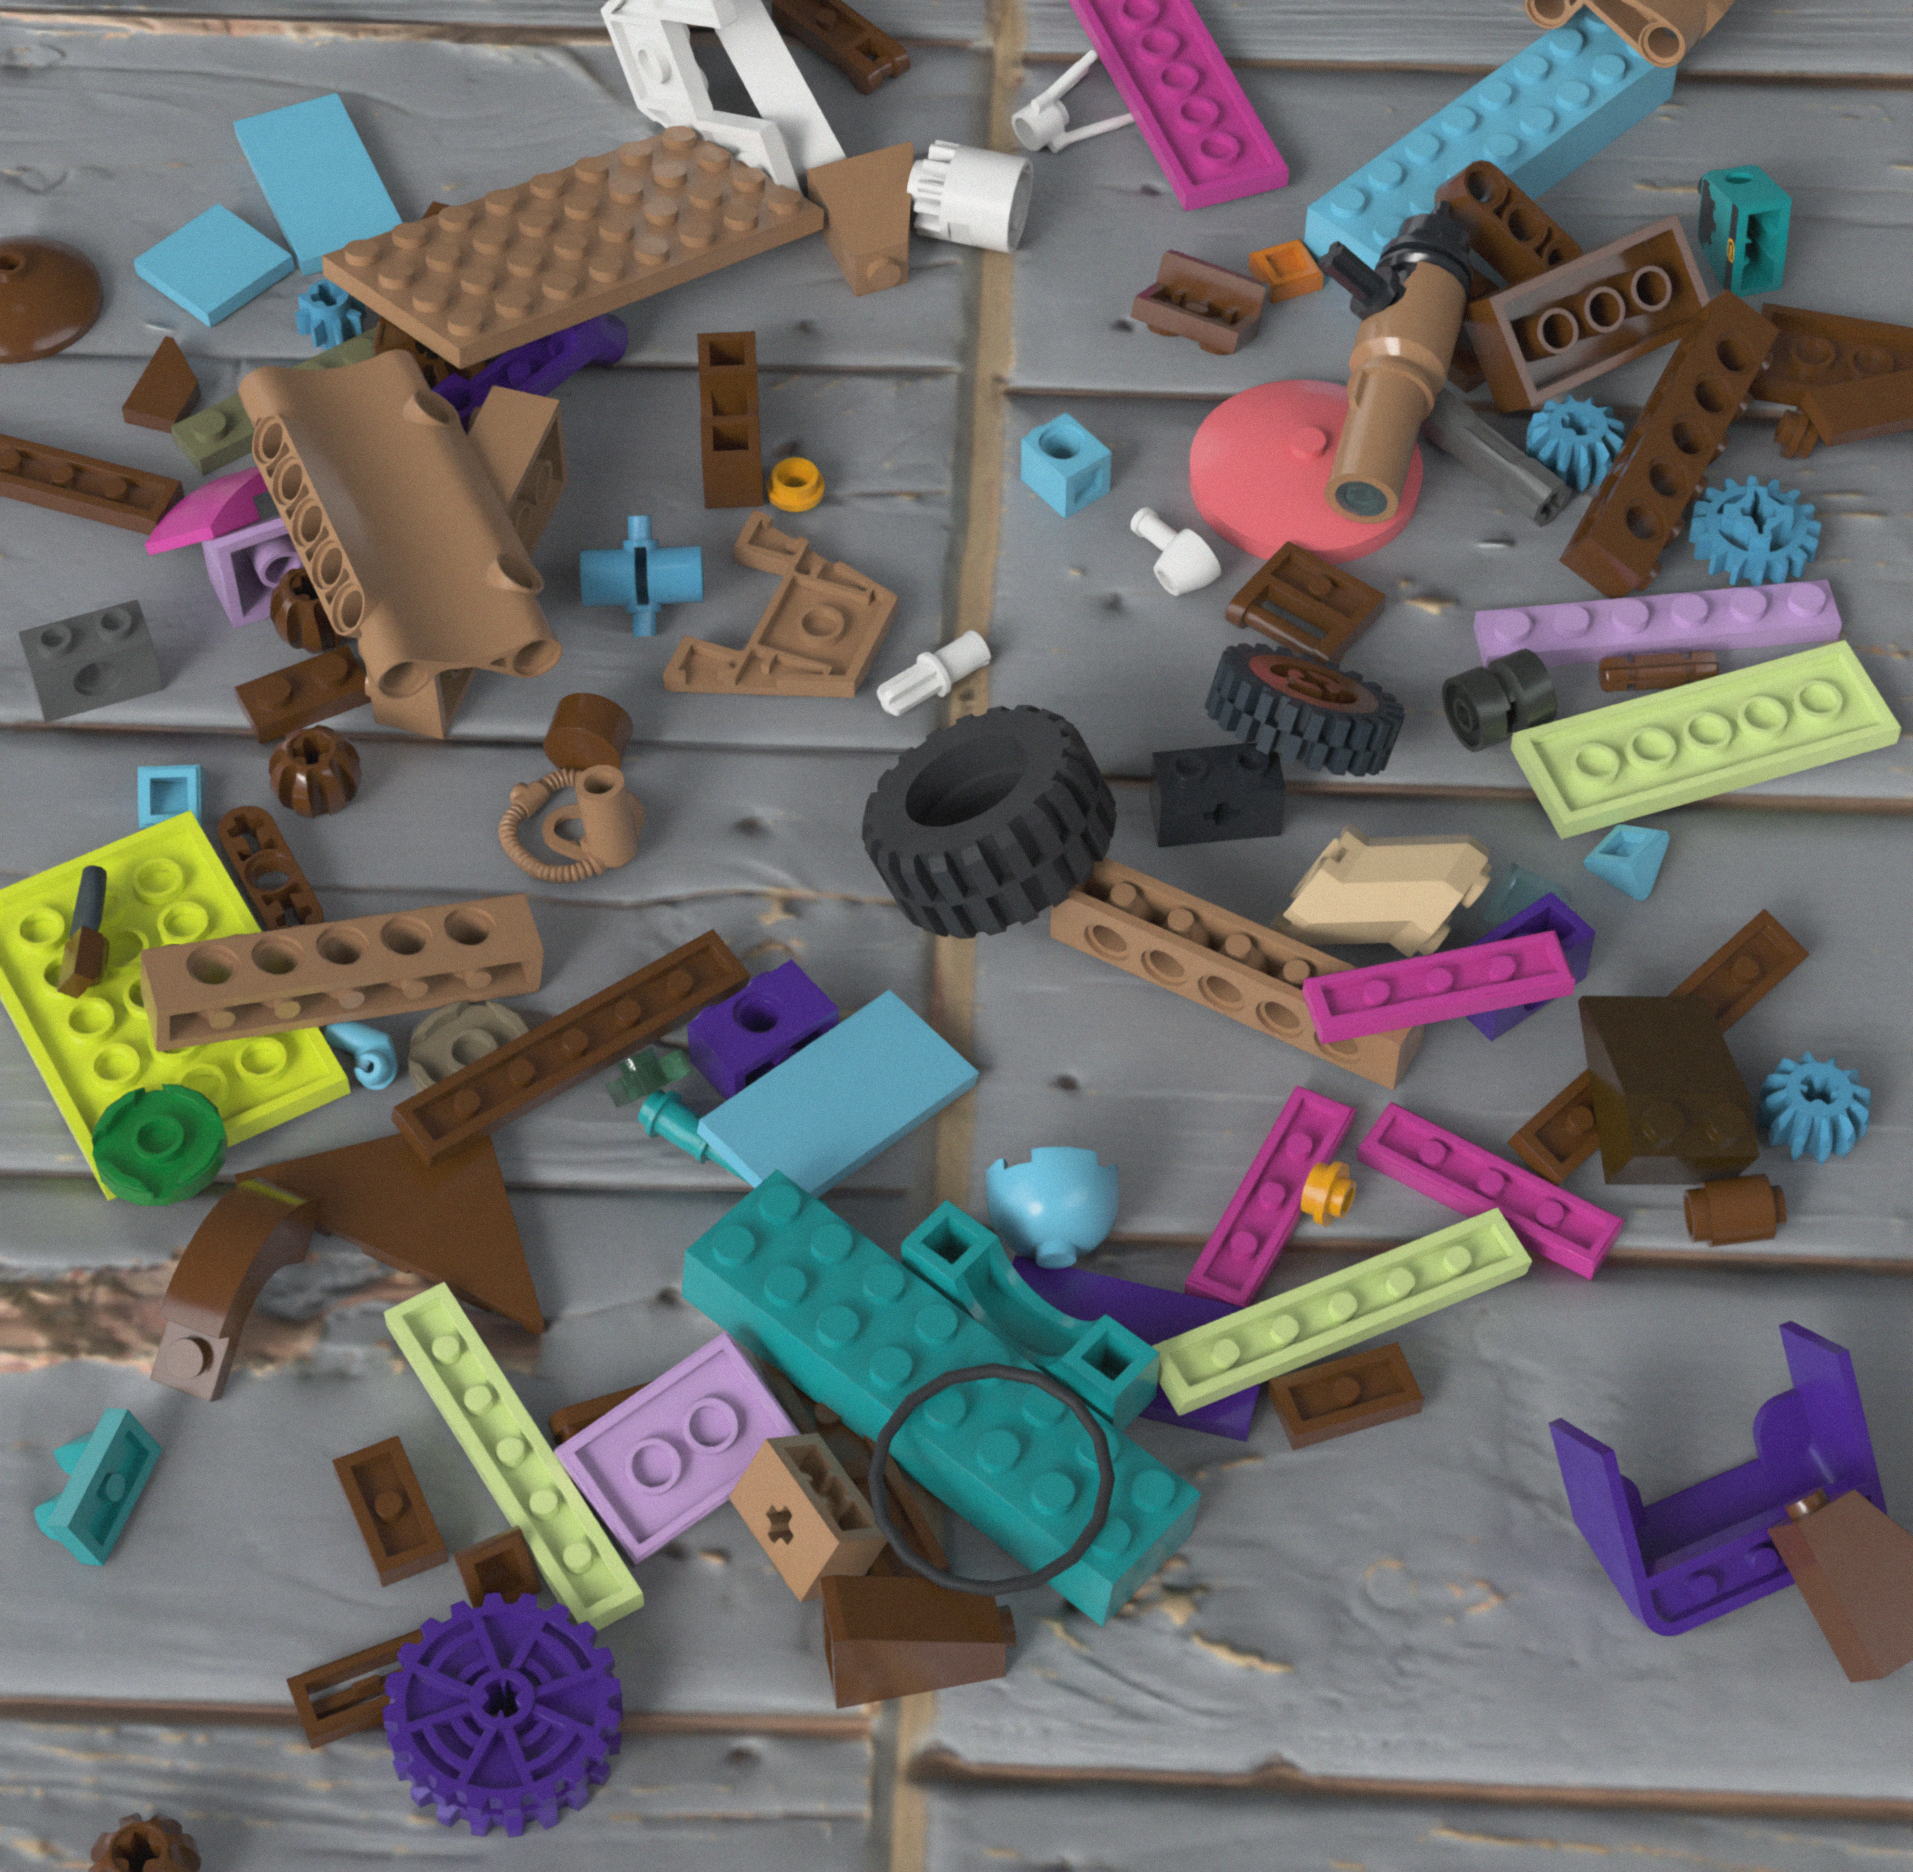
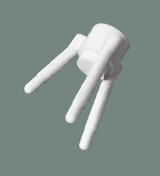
[1012,50,1135,153]

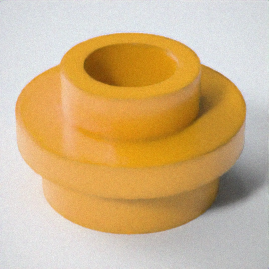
[766,457,825,512]
[1301,1161,1357,1227]

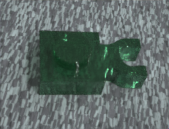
[605,1047,692,1108]

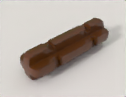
[1598,650,1719,693]

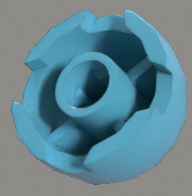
[986,1147,1120,1269]

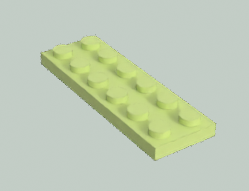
[1510,640,1901,839]

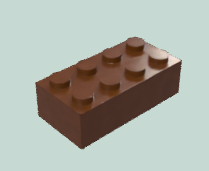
[1462,214,1710,414]

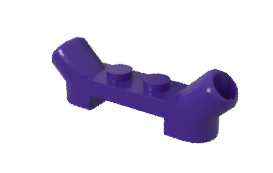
[431,313,628,435]

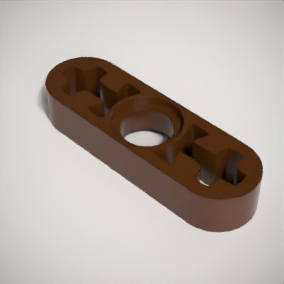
[218,805,325,932]

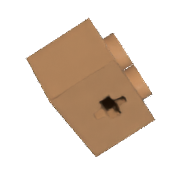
[728,1433,888,1602]

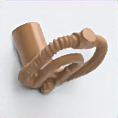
[498,765,645,884]

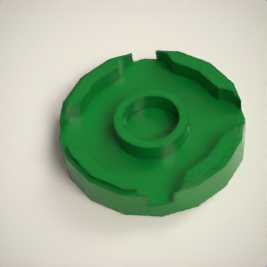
[92,1084,228,1206]

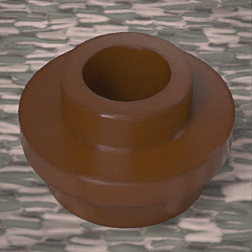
[1773,403,1819,460]

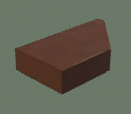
[122,336,201,434]

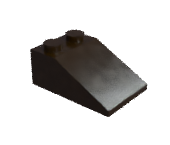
[1578,996,1760,1185]

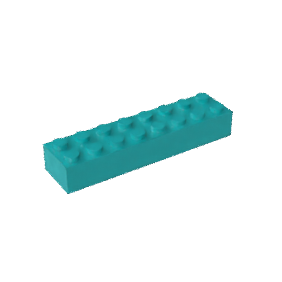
[681,1169,1202,1627]

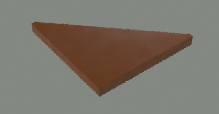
[234,1133,545,1335]

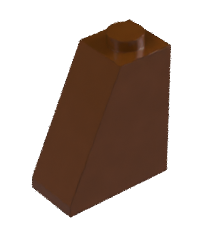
[1767,1486,1913,1683]
[820,1575,1017,1709]

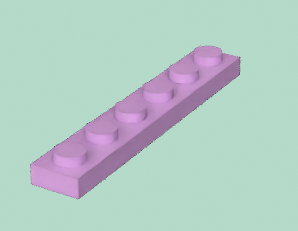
[1473,579,1842,669]

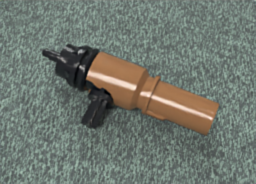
[1318,200,1474,524]

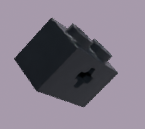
[1149,743,1286,848]

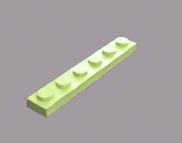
[1151,1207,1532,1416]
[384,1282,644,1631]

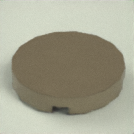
[407,1000,531,1093]

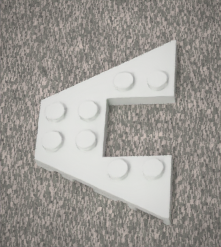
[601,0,803,196]

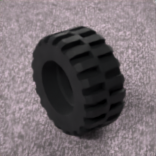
[862,705,1117,939]

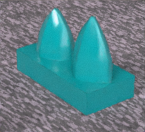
[34,1408,163,1566]

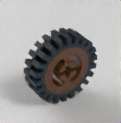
[1205,643,1405,777]

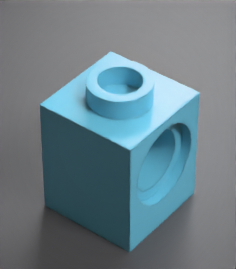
[1021,412,1112,519]

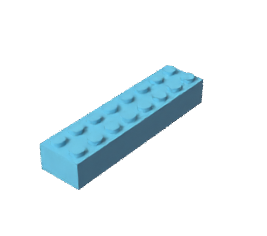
[1304,5,1678,270]

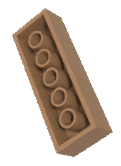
[358,385,568,739]

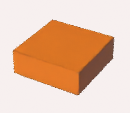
[1248,239,1324,304]

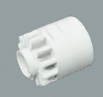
[907,140,1033,254]

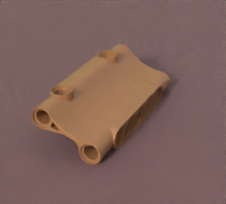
[239,349,562,700]

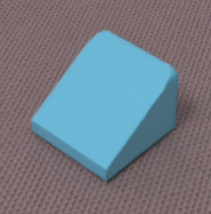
[138,764,206,830]

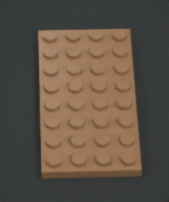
[322,125,824,369]

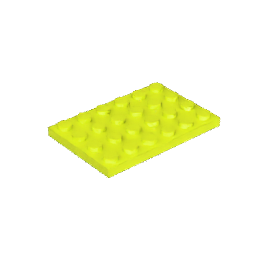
[0,810,351,1201]

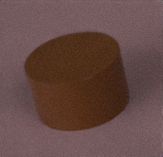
[543,693,633,772]

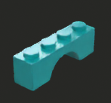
[901,1200,1160,1432]

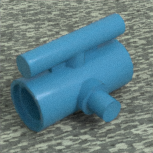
[580,515,704,637]

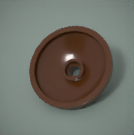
[0,235,104,364]

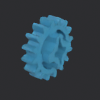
[1688,475,1821,586]

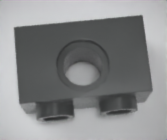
[18,599,164,723]

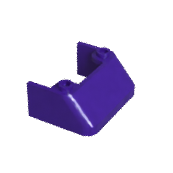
[1549,1320,1887,1636]

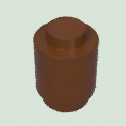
[1683,1173,1787,1248]

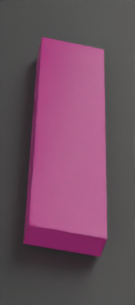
[1302,930,1576,1045]
[1184,1085,1356,1308]
[1357,1101,1625,1280]

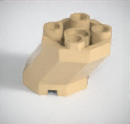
[1269,822,1492,958]

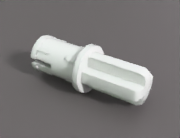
[877,630,991,716]

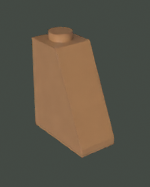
[807,141,914,297]

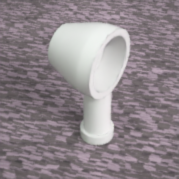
[1130,507,1221,596]

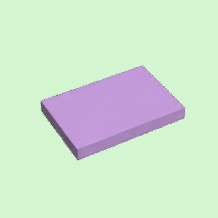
[554,1330,801,1568]

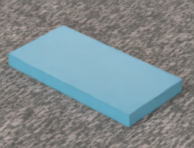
[233,93,403,277]
[697,989,979,1199]

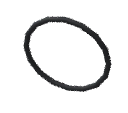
[868,1363,1115,1597]

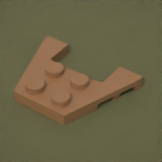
[663,510,899,698]

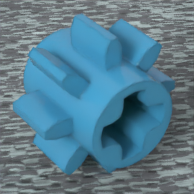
[295,279,367,350]

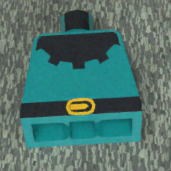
[1697,165,1792,297]

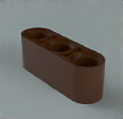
[1434,160,1583,284]

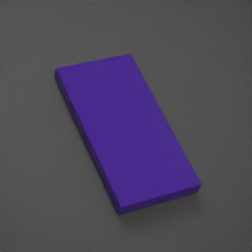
[1012,1255,1263,1442]

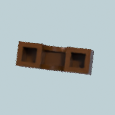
[697,331,764,509]

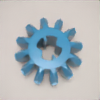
[1525,394,1625,493]
[1757,1051,1872,1166]

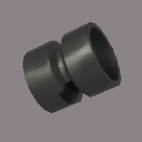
[1442,648,1558,752]

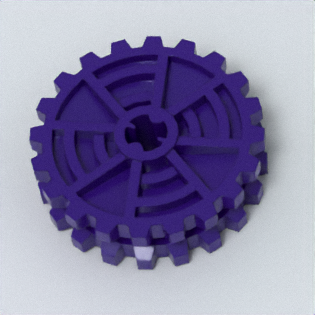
[383,1593,624,1838]

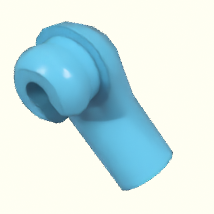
[324,1021,399,1090]

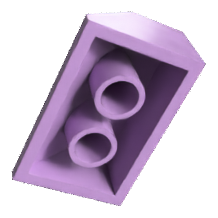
[202,514,304,629]

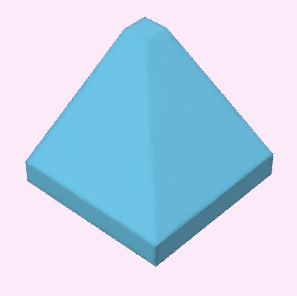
[1583,824,1670,901]

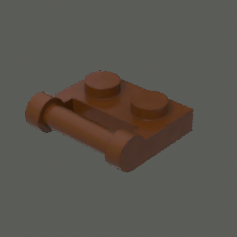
[1225,541,1387,664]

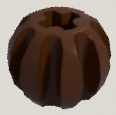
[270,567,350,654]
[268,725,362,819]
[88,1812,201,1872]

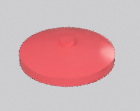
[1189,380,1423,565]

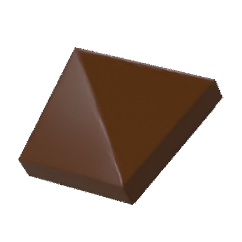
[452,1525,543,1609]

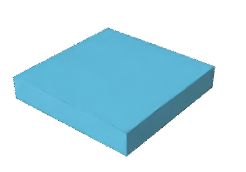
[133,203,295,328]

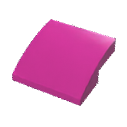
[145,466,269,556]

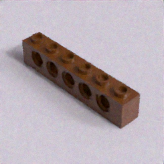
[1559,288,1780,599]

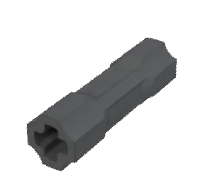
[1419,387,1572,528]

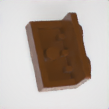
[1130,249,1269,355]

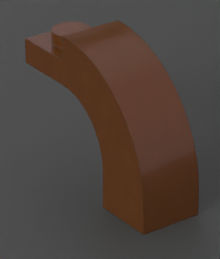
[150,1177,323,1402]

